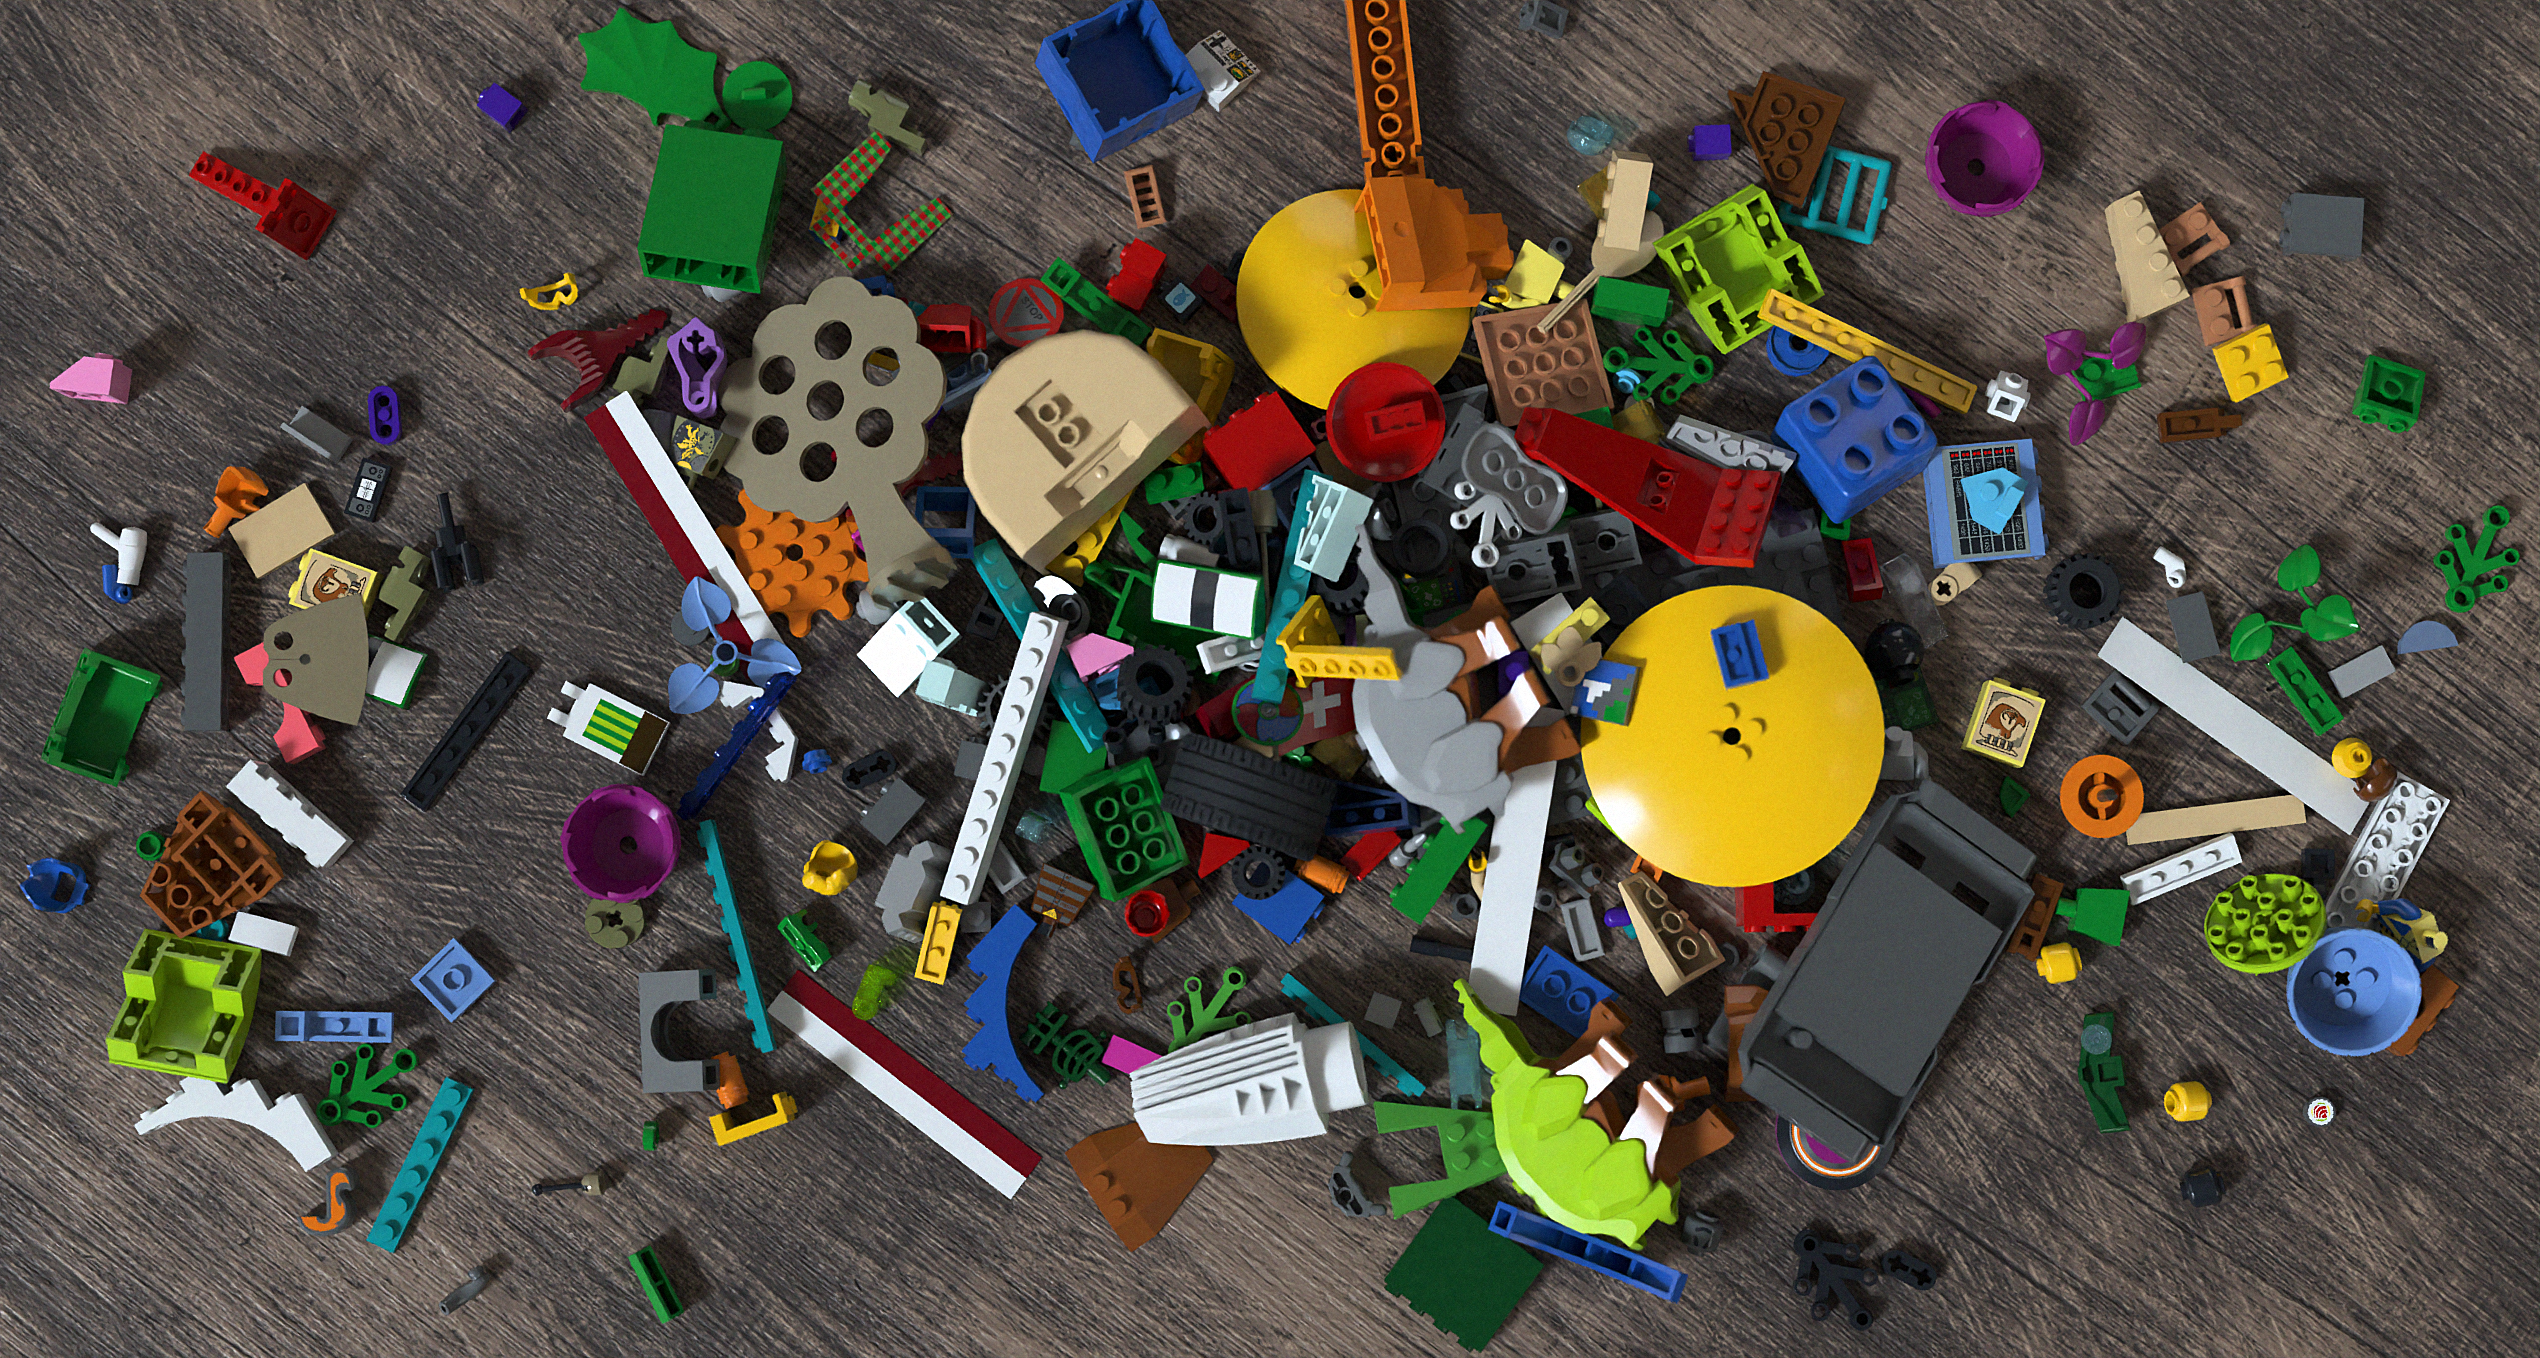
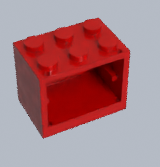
[1202,391,1316,493]

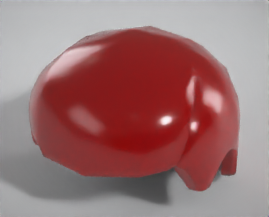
[1124,889,1170,937]

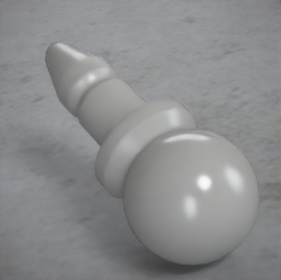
[1388,833,1427,867]

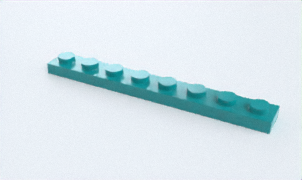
[1251,469,1333,705]
[970,538,1110,754]
[697,819,777,1053]

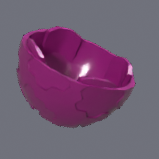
[1925,99,2045,217]
[560,784,681,903]

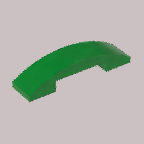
[1040,257,1151,346]
[1119,511,1158,574]

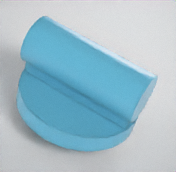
[1613,368,1646,394]

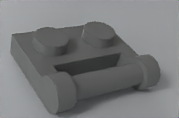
[2080,668,2160,746]

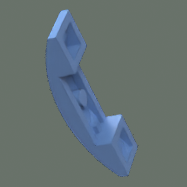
[275,1011,394,1043]

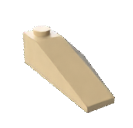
[1618,871,1726,997]

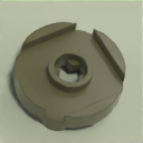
[585,898,646,949]

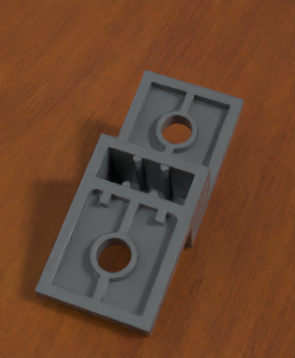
[1481,508,1643,604]

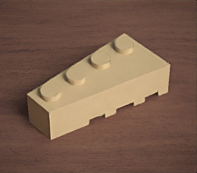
[2105,190,2190,323]

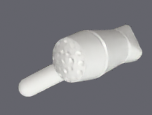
[91,523,147,585]

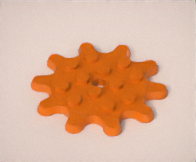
[715,488,869,638]

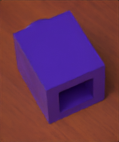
[476,82,528,133]
[1687,124,1731,161]

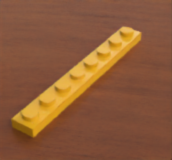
[1757,288,1978,414]

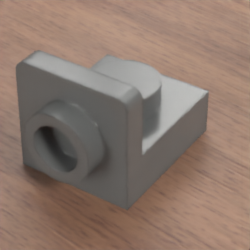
[1518,0,1569,39]

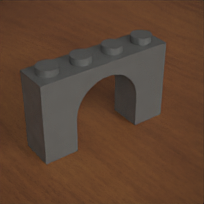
[638,969,720,1093]

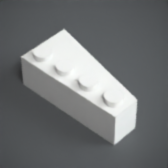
[226,760,354,868]

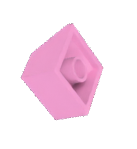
[50,353,132,404]
[1066,633,1134,687]

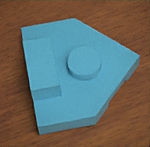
[1960,467,2028,534]

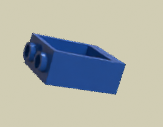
[915,486,978,558]

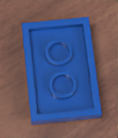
[1519,945,1619,1039]

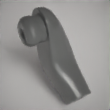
[439,1265,490,1315]

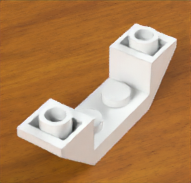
[718,680,799,784]

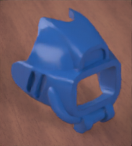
[20,858,91,913]

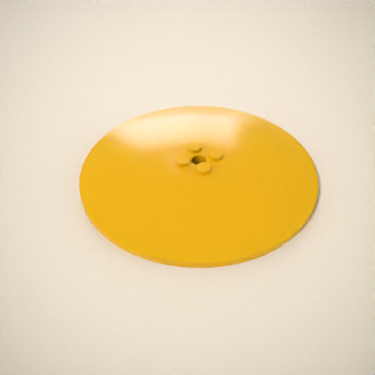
[1580,585,1885,887]

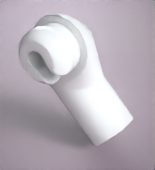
[2153,546,2186,588]

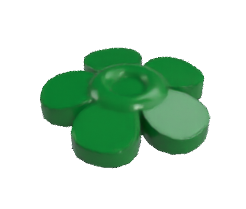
[1282,745,1314,772]

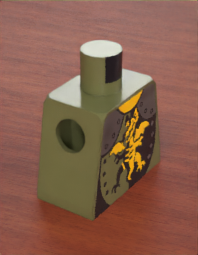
[668,415,737,490]

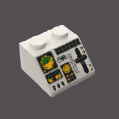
[1185,30,1261,112]

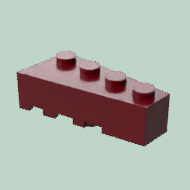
[1191,674,1256,741]

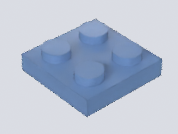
[411,938,497,1023]

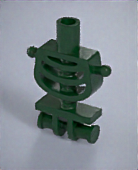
[1019,1001,1114,1089]

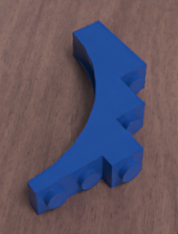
[961,904,1045,1103]
[1488,1201,1688,1304]

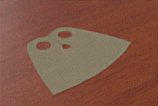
[263,593,369,726]

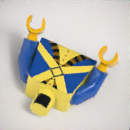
[2355,898,2448,974]

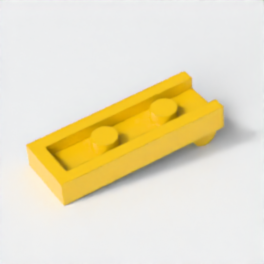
[914,900,963,985]

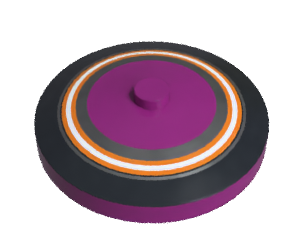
[1775,1114,1896,1190]

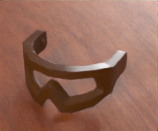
[1112,956,1144,1015]

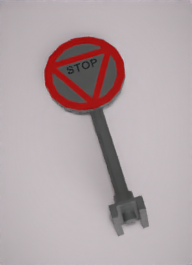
[892,278,1064,380]

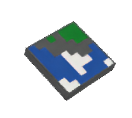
[1568,659,1641,727]

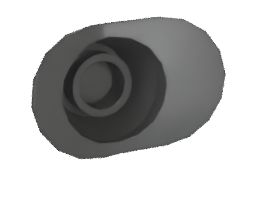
[1032,576,1092,640]

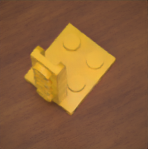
[1276,595,1403,688]

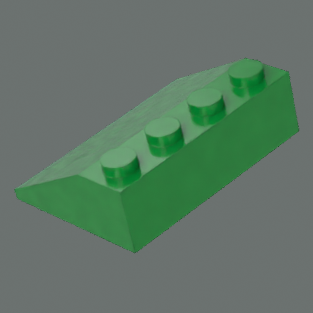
[1058,756,1190,903]

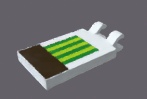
[547,681,671,776]

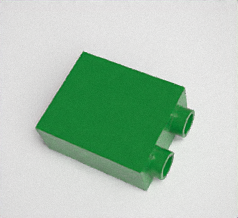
[637,120,788,294]

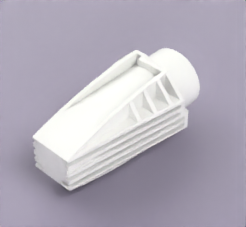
[1130,1013,1368,1145]

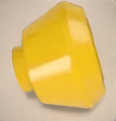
[2332,738,2373,778]

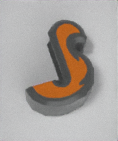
[297,1166,360,1236]

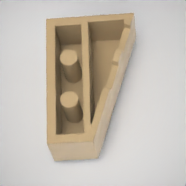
[1597,149,1653,251]

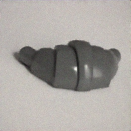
[1327,1151,1387,1217]

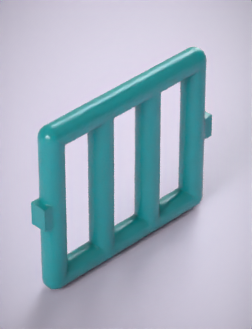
[1777,145,1892,245]

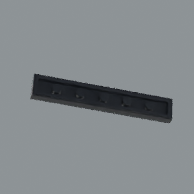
[400,651,533,812]

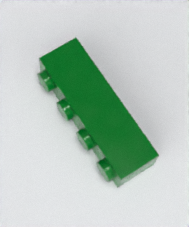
[1389,815,1488,925]

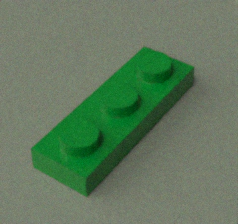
[2265,646,2344,736]

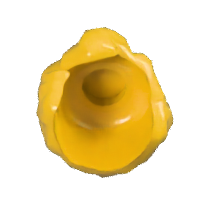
[802,840,858,896]

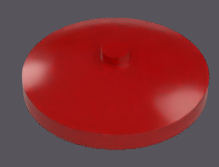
[1325,362,1445,482]

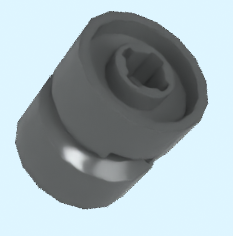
[1660,1007,1704,1053]

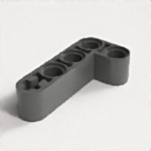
[1703,944,1789,1058]

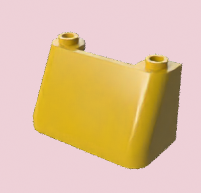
[1146,327,1235,465]

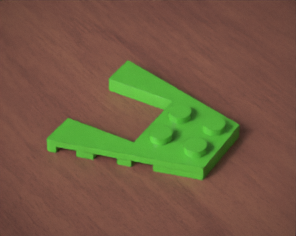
[1373,1101,1507,1220]

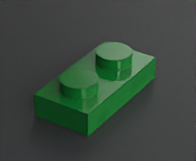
[1144,462,1207,505]

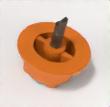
[2060,755,2144,838]

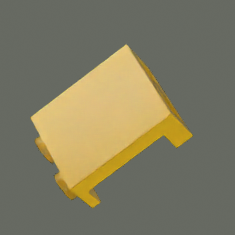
[709,1091,798,1146]

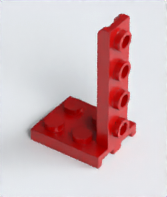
[188,151,337,261]

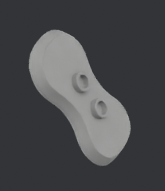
[1462,423,1568,534]

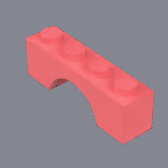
[233,642,326,764]

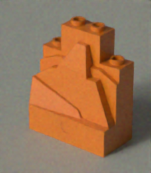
[1354,176,1514,312]

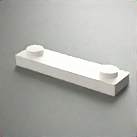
[2120,832,2242,905]

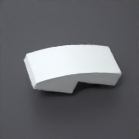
[228,911,299,956]

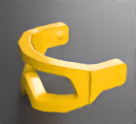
[519,272,578,310]

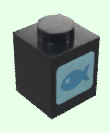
[1158,276,1204,326]

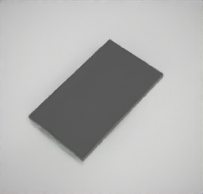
[2166,591,2221,663]

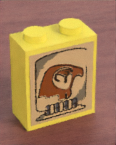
[289,548,384,621]
[1961,677,2046,769]

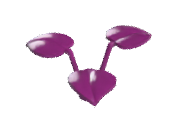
[2044,321,2146,446]

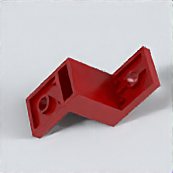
[1735,882,1818,933]

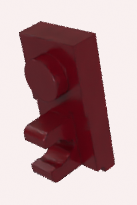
[1189,264,1238,325]

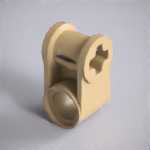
[1925,562,1983,606]

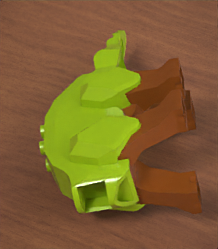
[1453,978,1740,1251]

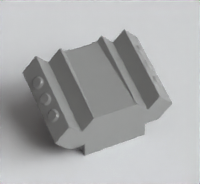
[875,840,954,943]

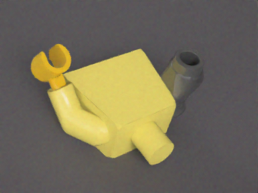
[1489,237,1575,310]

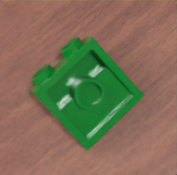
[2352,354,2426,433]

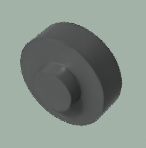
[671,610,711,647]

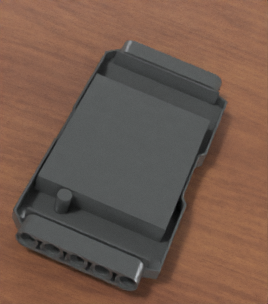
[1738,779,2038,1165]

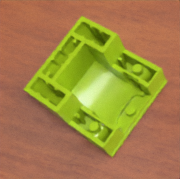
[1652,184,1825,355]
[106,928,262,1084]

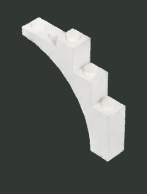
[134,1077,339,1172]

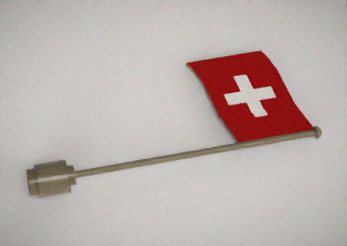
[1249,490,1356,762]

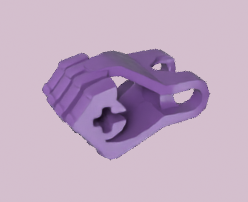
[667,317,728,420]

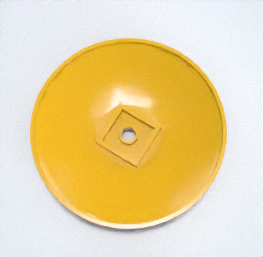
[1236,189,1470,410]

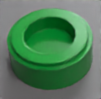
[643,1121,660,1151]

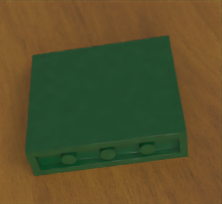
[1382,1196,1544,1353]

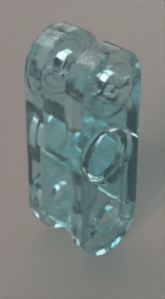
[1445,1019,1482,1110]

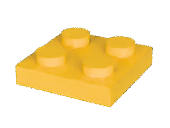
[2212,323,2289,403]

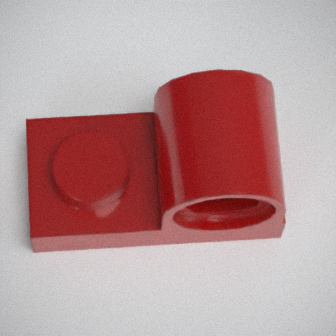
[1841,538,1883,603]

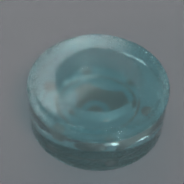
[2080,1024,2112,1054]

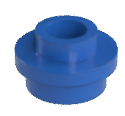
[802,749,832,774]

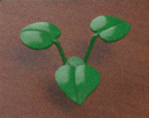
[2230,544,2361,662]

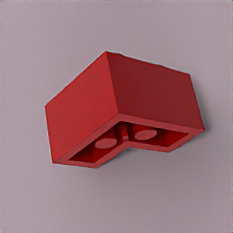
[1106,237,1168,316]

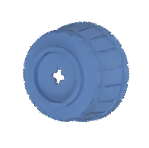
[2287,926,2421,1056]

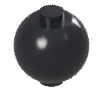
[1864,619,1925,687]

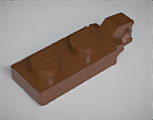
[2157,408,2242,444]

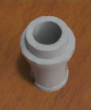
[1413,997,1445,1037]

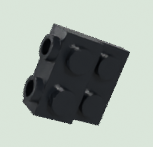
[1592,572,1653,655]

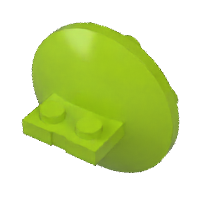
[2204,874,2327,976]

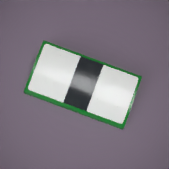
[1151,558,1266,641]
[300,634,428,710]

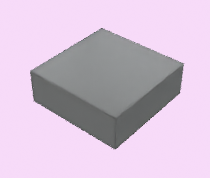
[1364,991,1402,1030]

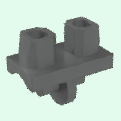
[1549,842,1604,898]

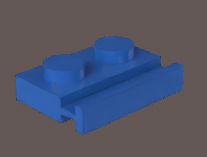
[1710,620,1769,690]

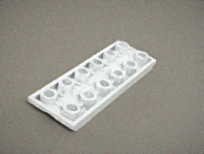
[2324,771,2450,932]

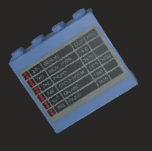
[1923,439,2049,569]

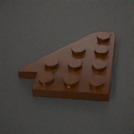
[1727,71,1846,209]

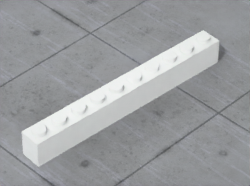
[940,611,1069,905]

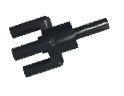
[430,493,485,593]

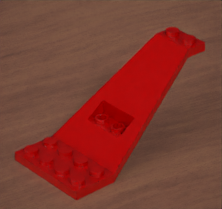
[1514,407,1782,568]

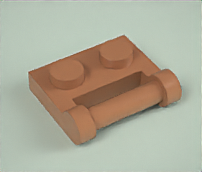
[2159,202,2230,278]
[2191,276,2257,346]

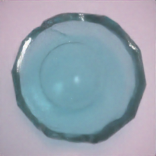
[1567,116,1614,156]

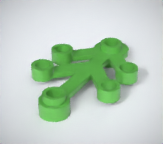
[1167,966,1251,1054]

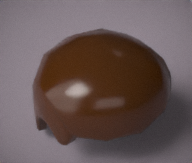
[2353,757,2398,802]

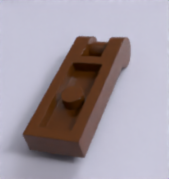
[2005,873,2064,962]

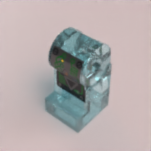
[1015,807,1054,846]

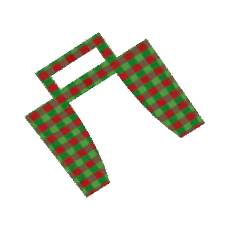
[810,129,953,274]

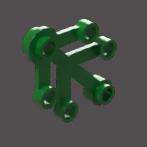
[1603,327,1714,405]
[2433,505,2520,613]
[316,1043,419,1128]

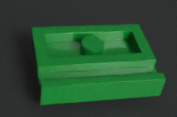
[2072,352,2142,401]

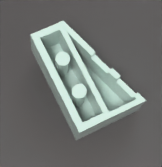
[1294,475,1373,583]
[915,656,990,717]

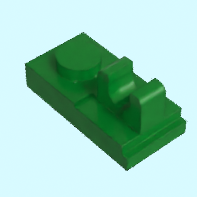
[777,909,832,973]

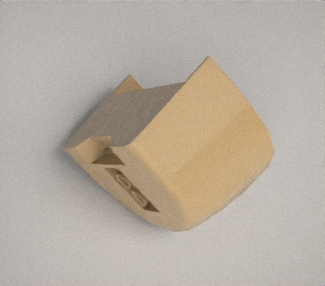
[962,329,1213,577]

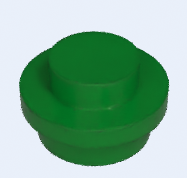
[136,831,166,861]

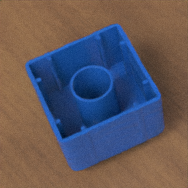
[1770,356,1937,524]

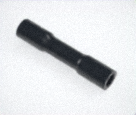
[1410,934,1474,964]

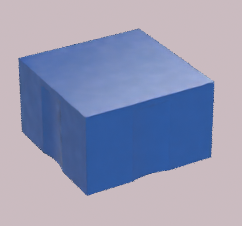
[1035,0,1205,163]

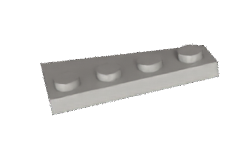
[1665,415,1797,477]

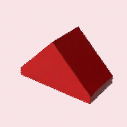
[1198,833,1251,879]

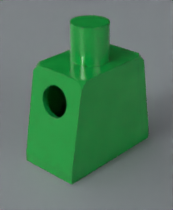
[2055,888,2130,947]

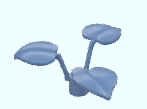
[668,576,801,714]

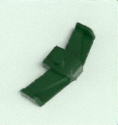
[2077,1011,2133,1134]

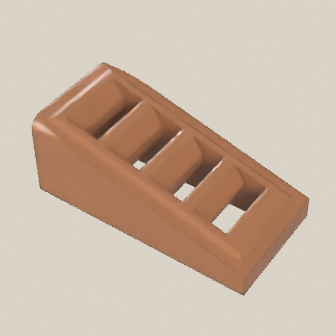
[1123,165,1166,229]

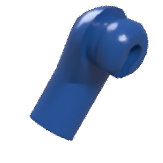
[102,565,133,604]

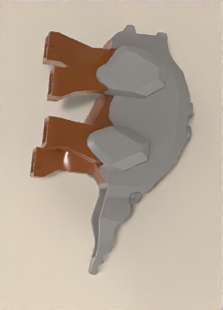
[1352,524,1582,835]

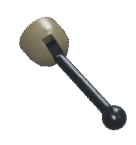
[532,1171,605,1196]

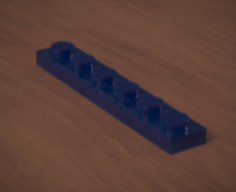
[676,671,798,821]

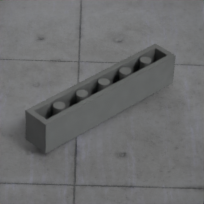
[181,552,231,732]

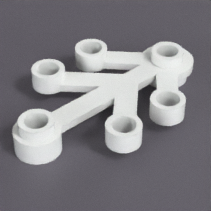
[1450,481,1522,567]

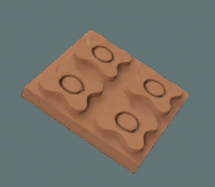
[1472,298,1615,429]

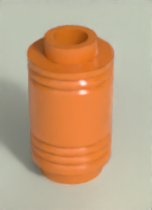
[1293,854,1350,894]
[711,1051,749,1109]

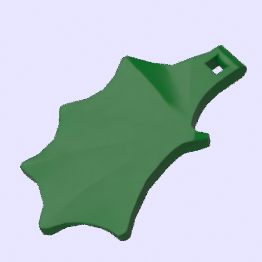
[578,8,732,132]

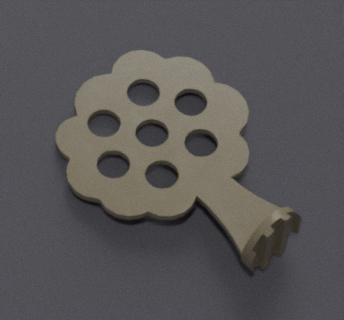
[718,276,957,610]

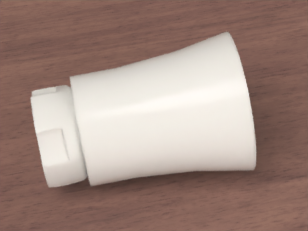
[1158,533,1220,568]

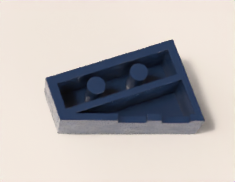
[1320,776,1421,838]

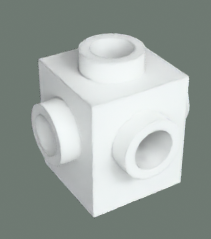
[1985,370,2031,422]

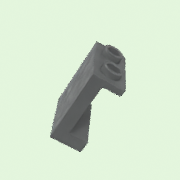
[2279,193,2364,262]

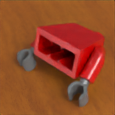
[897,303,989,374]

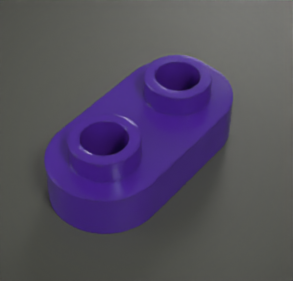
[368,386,402,446]

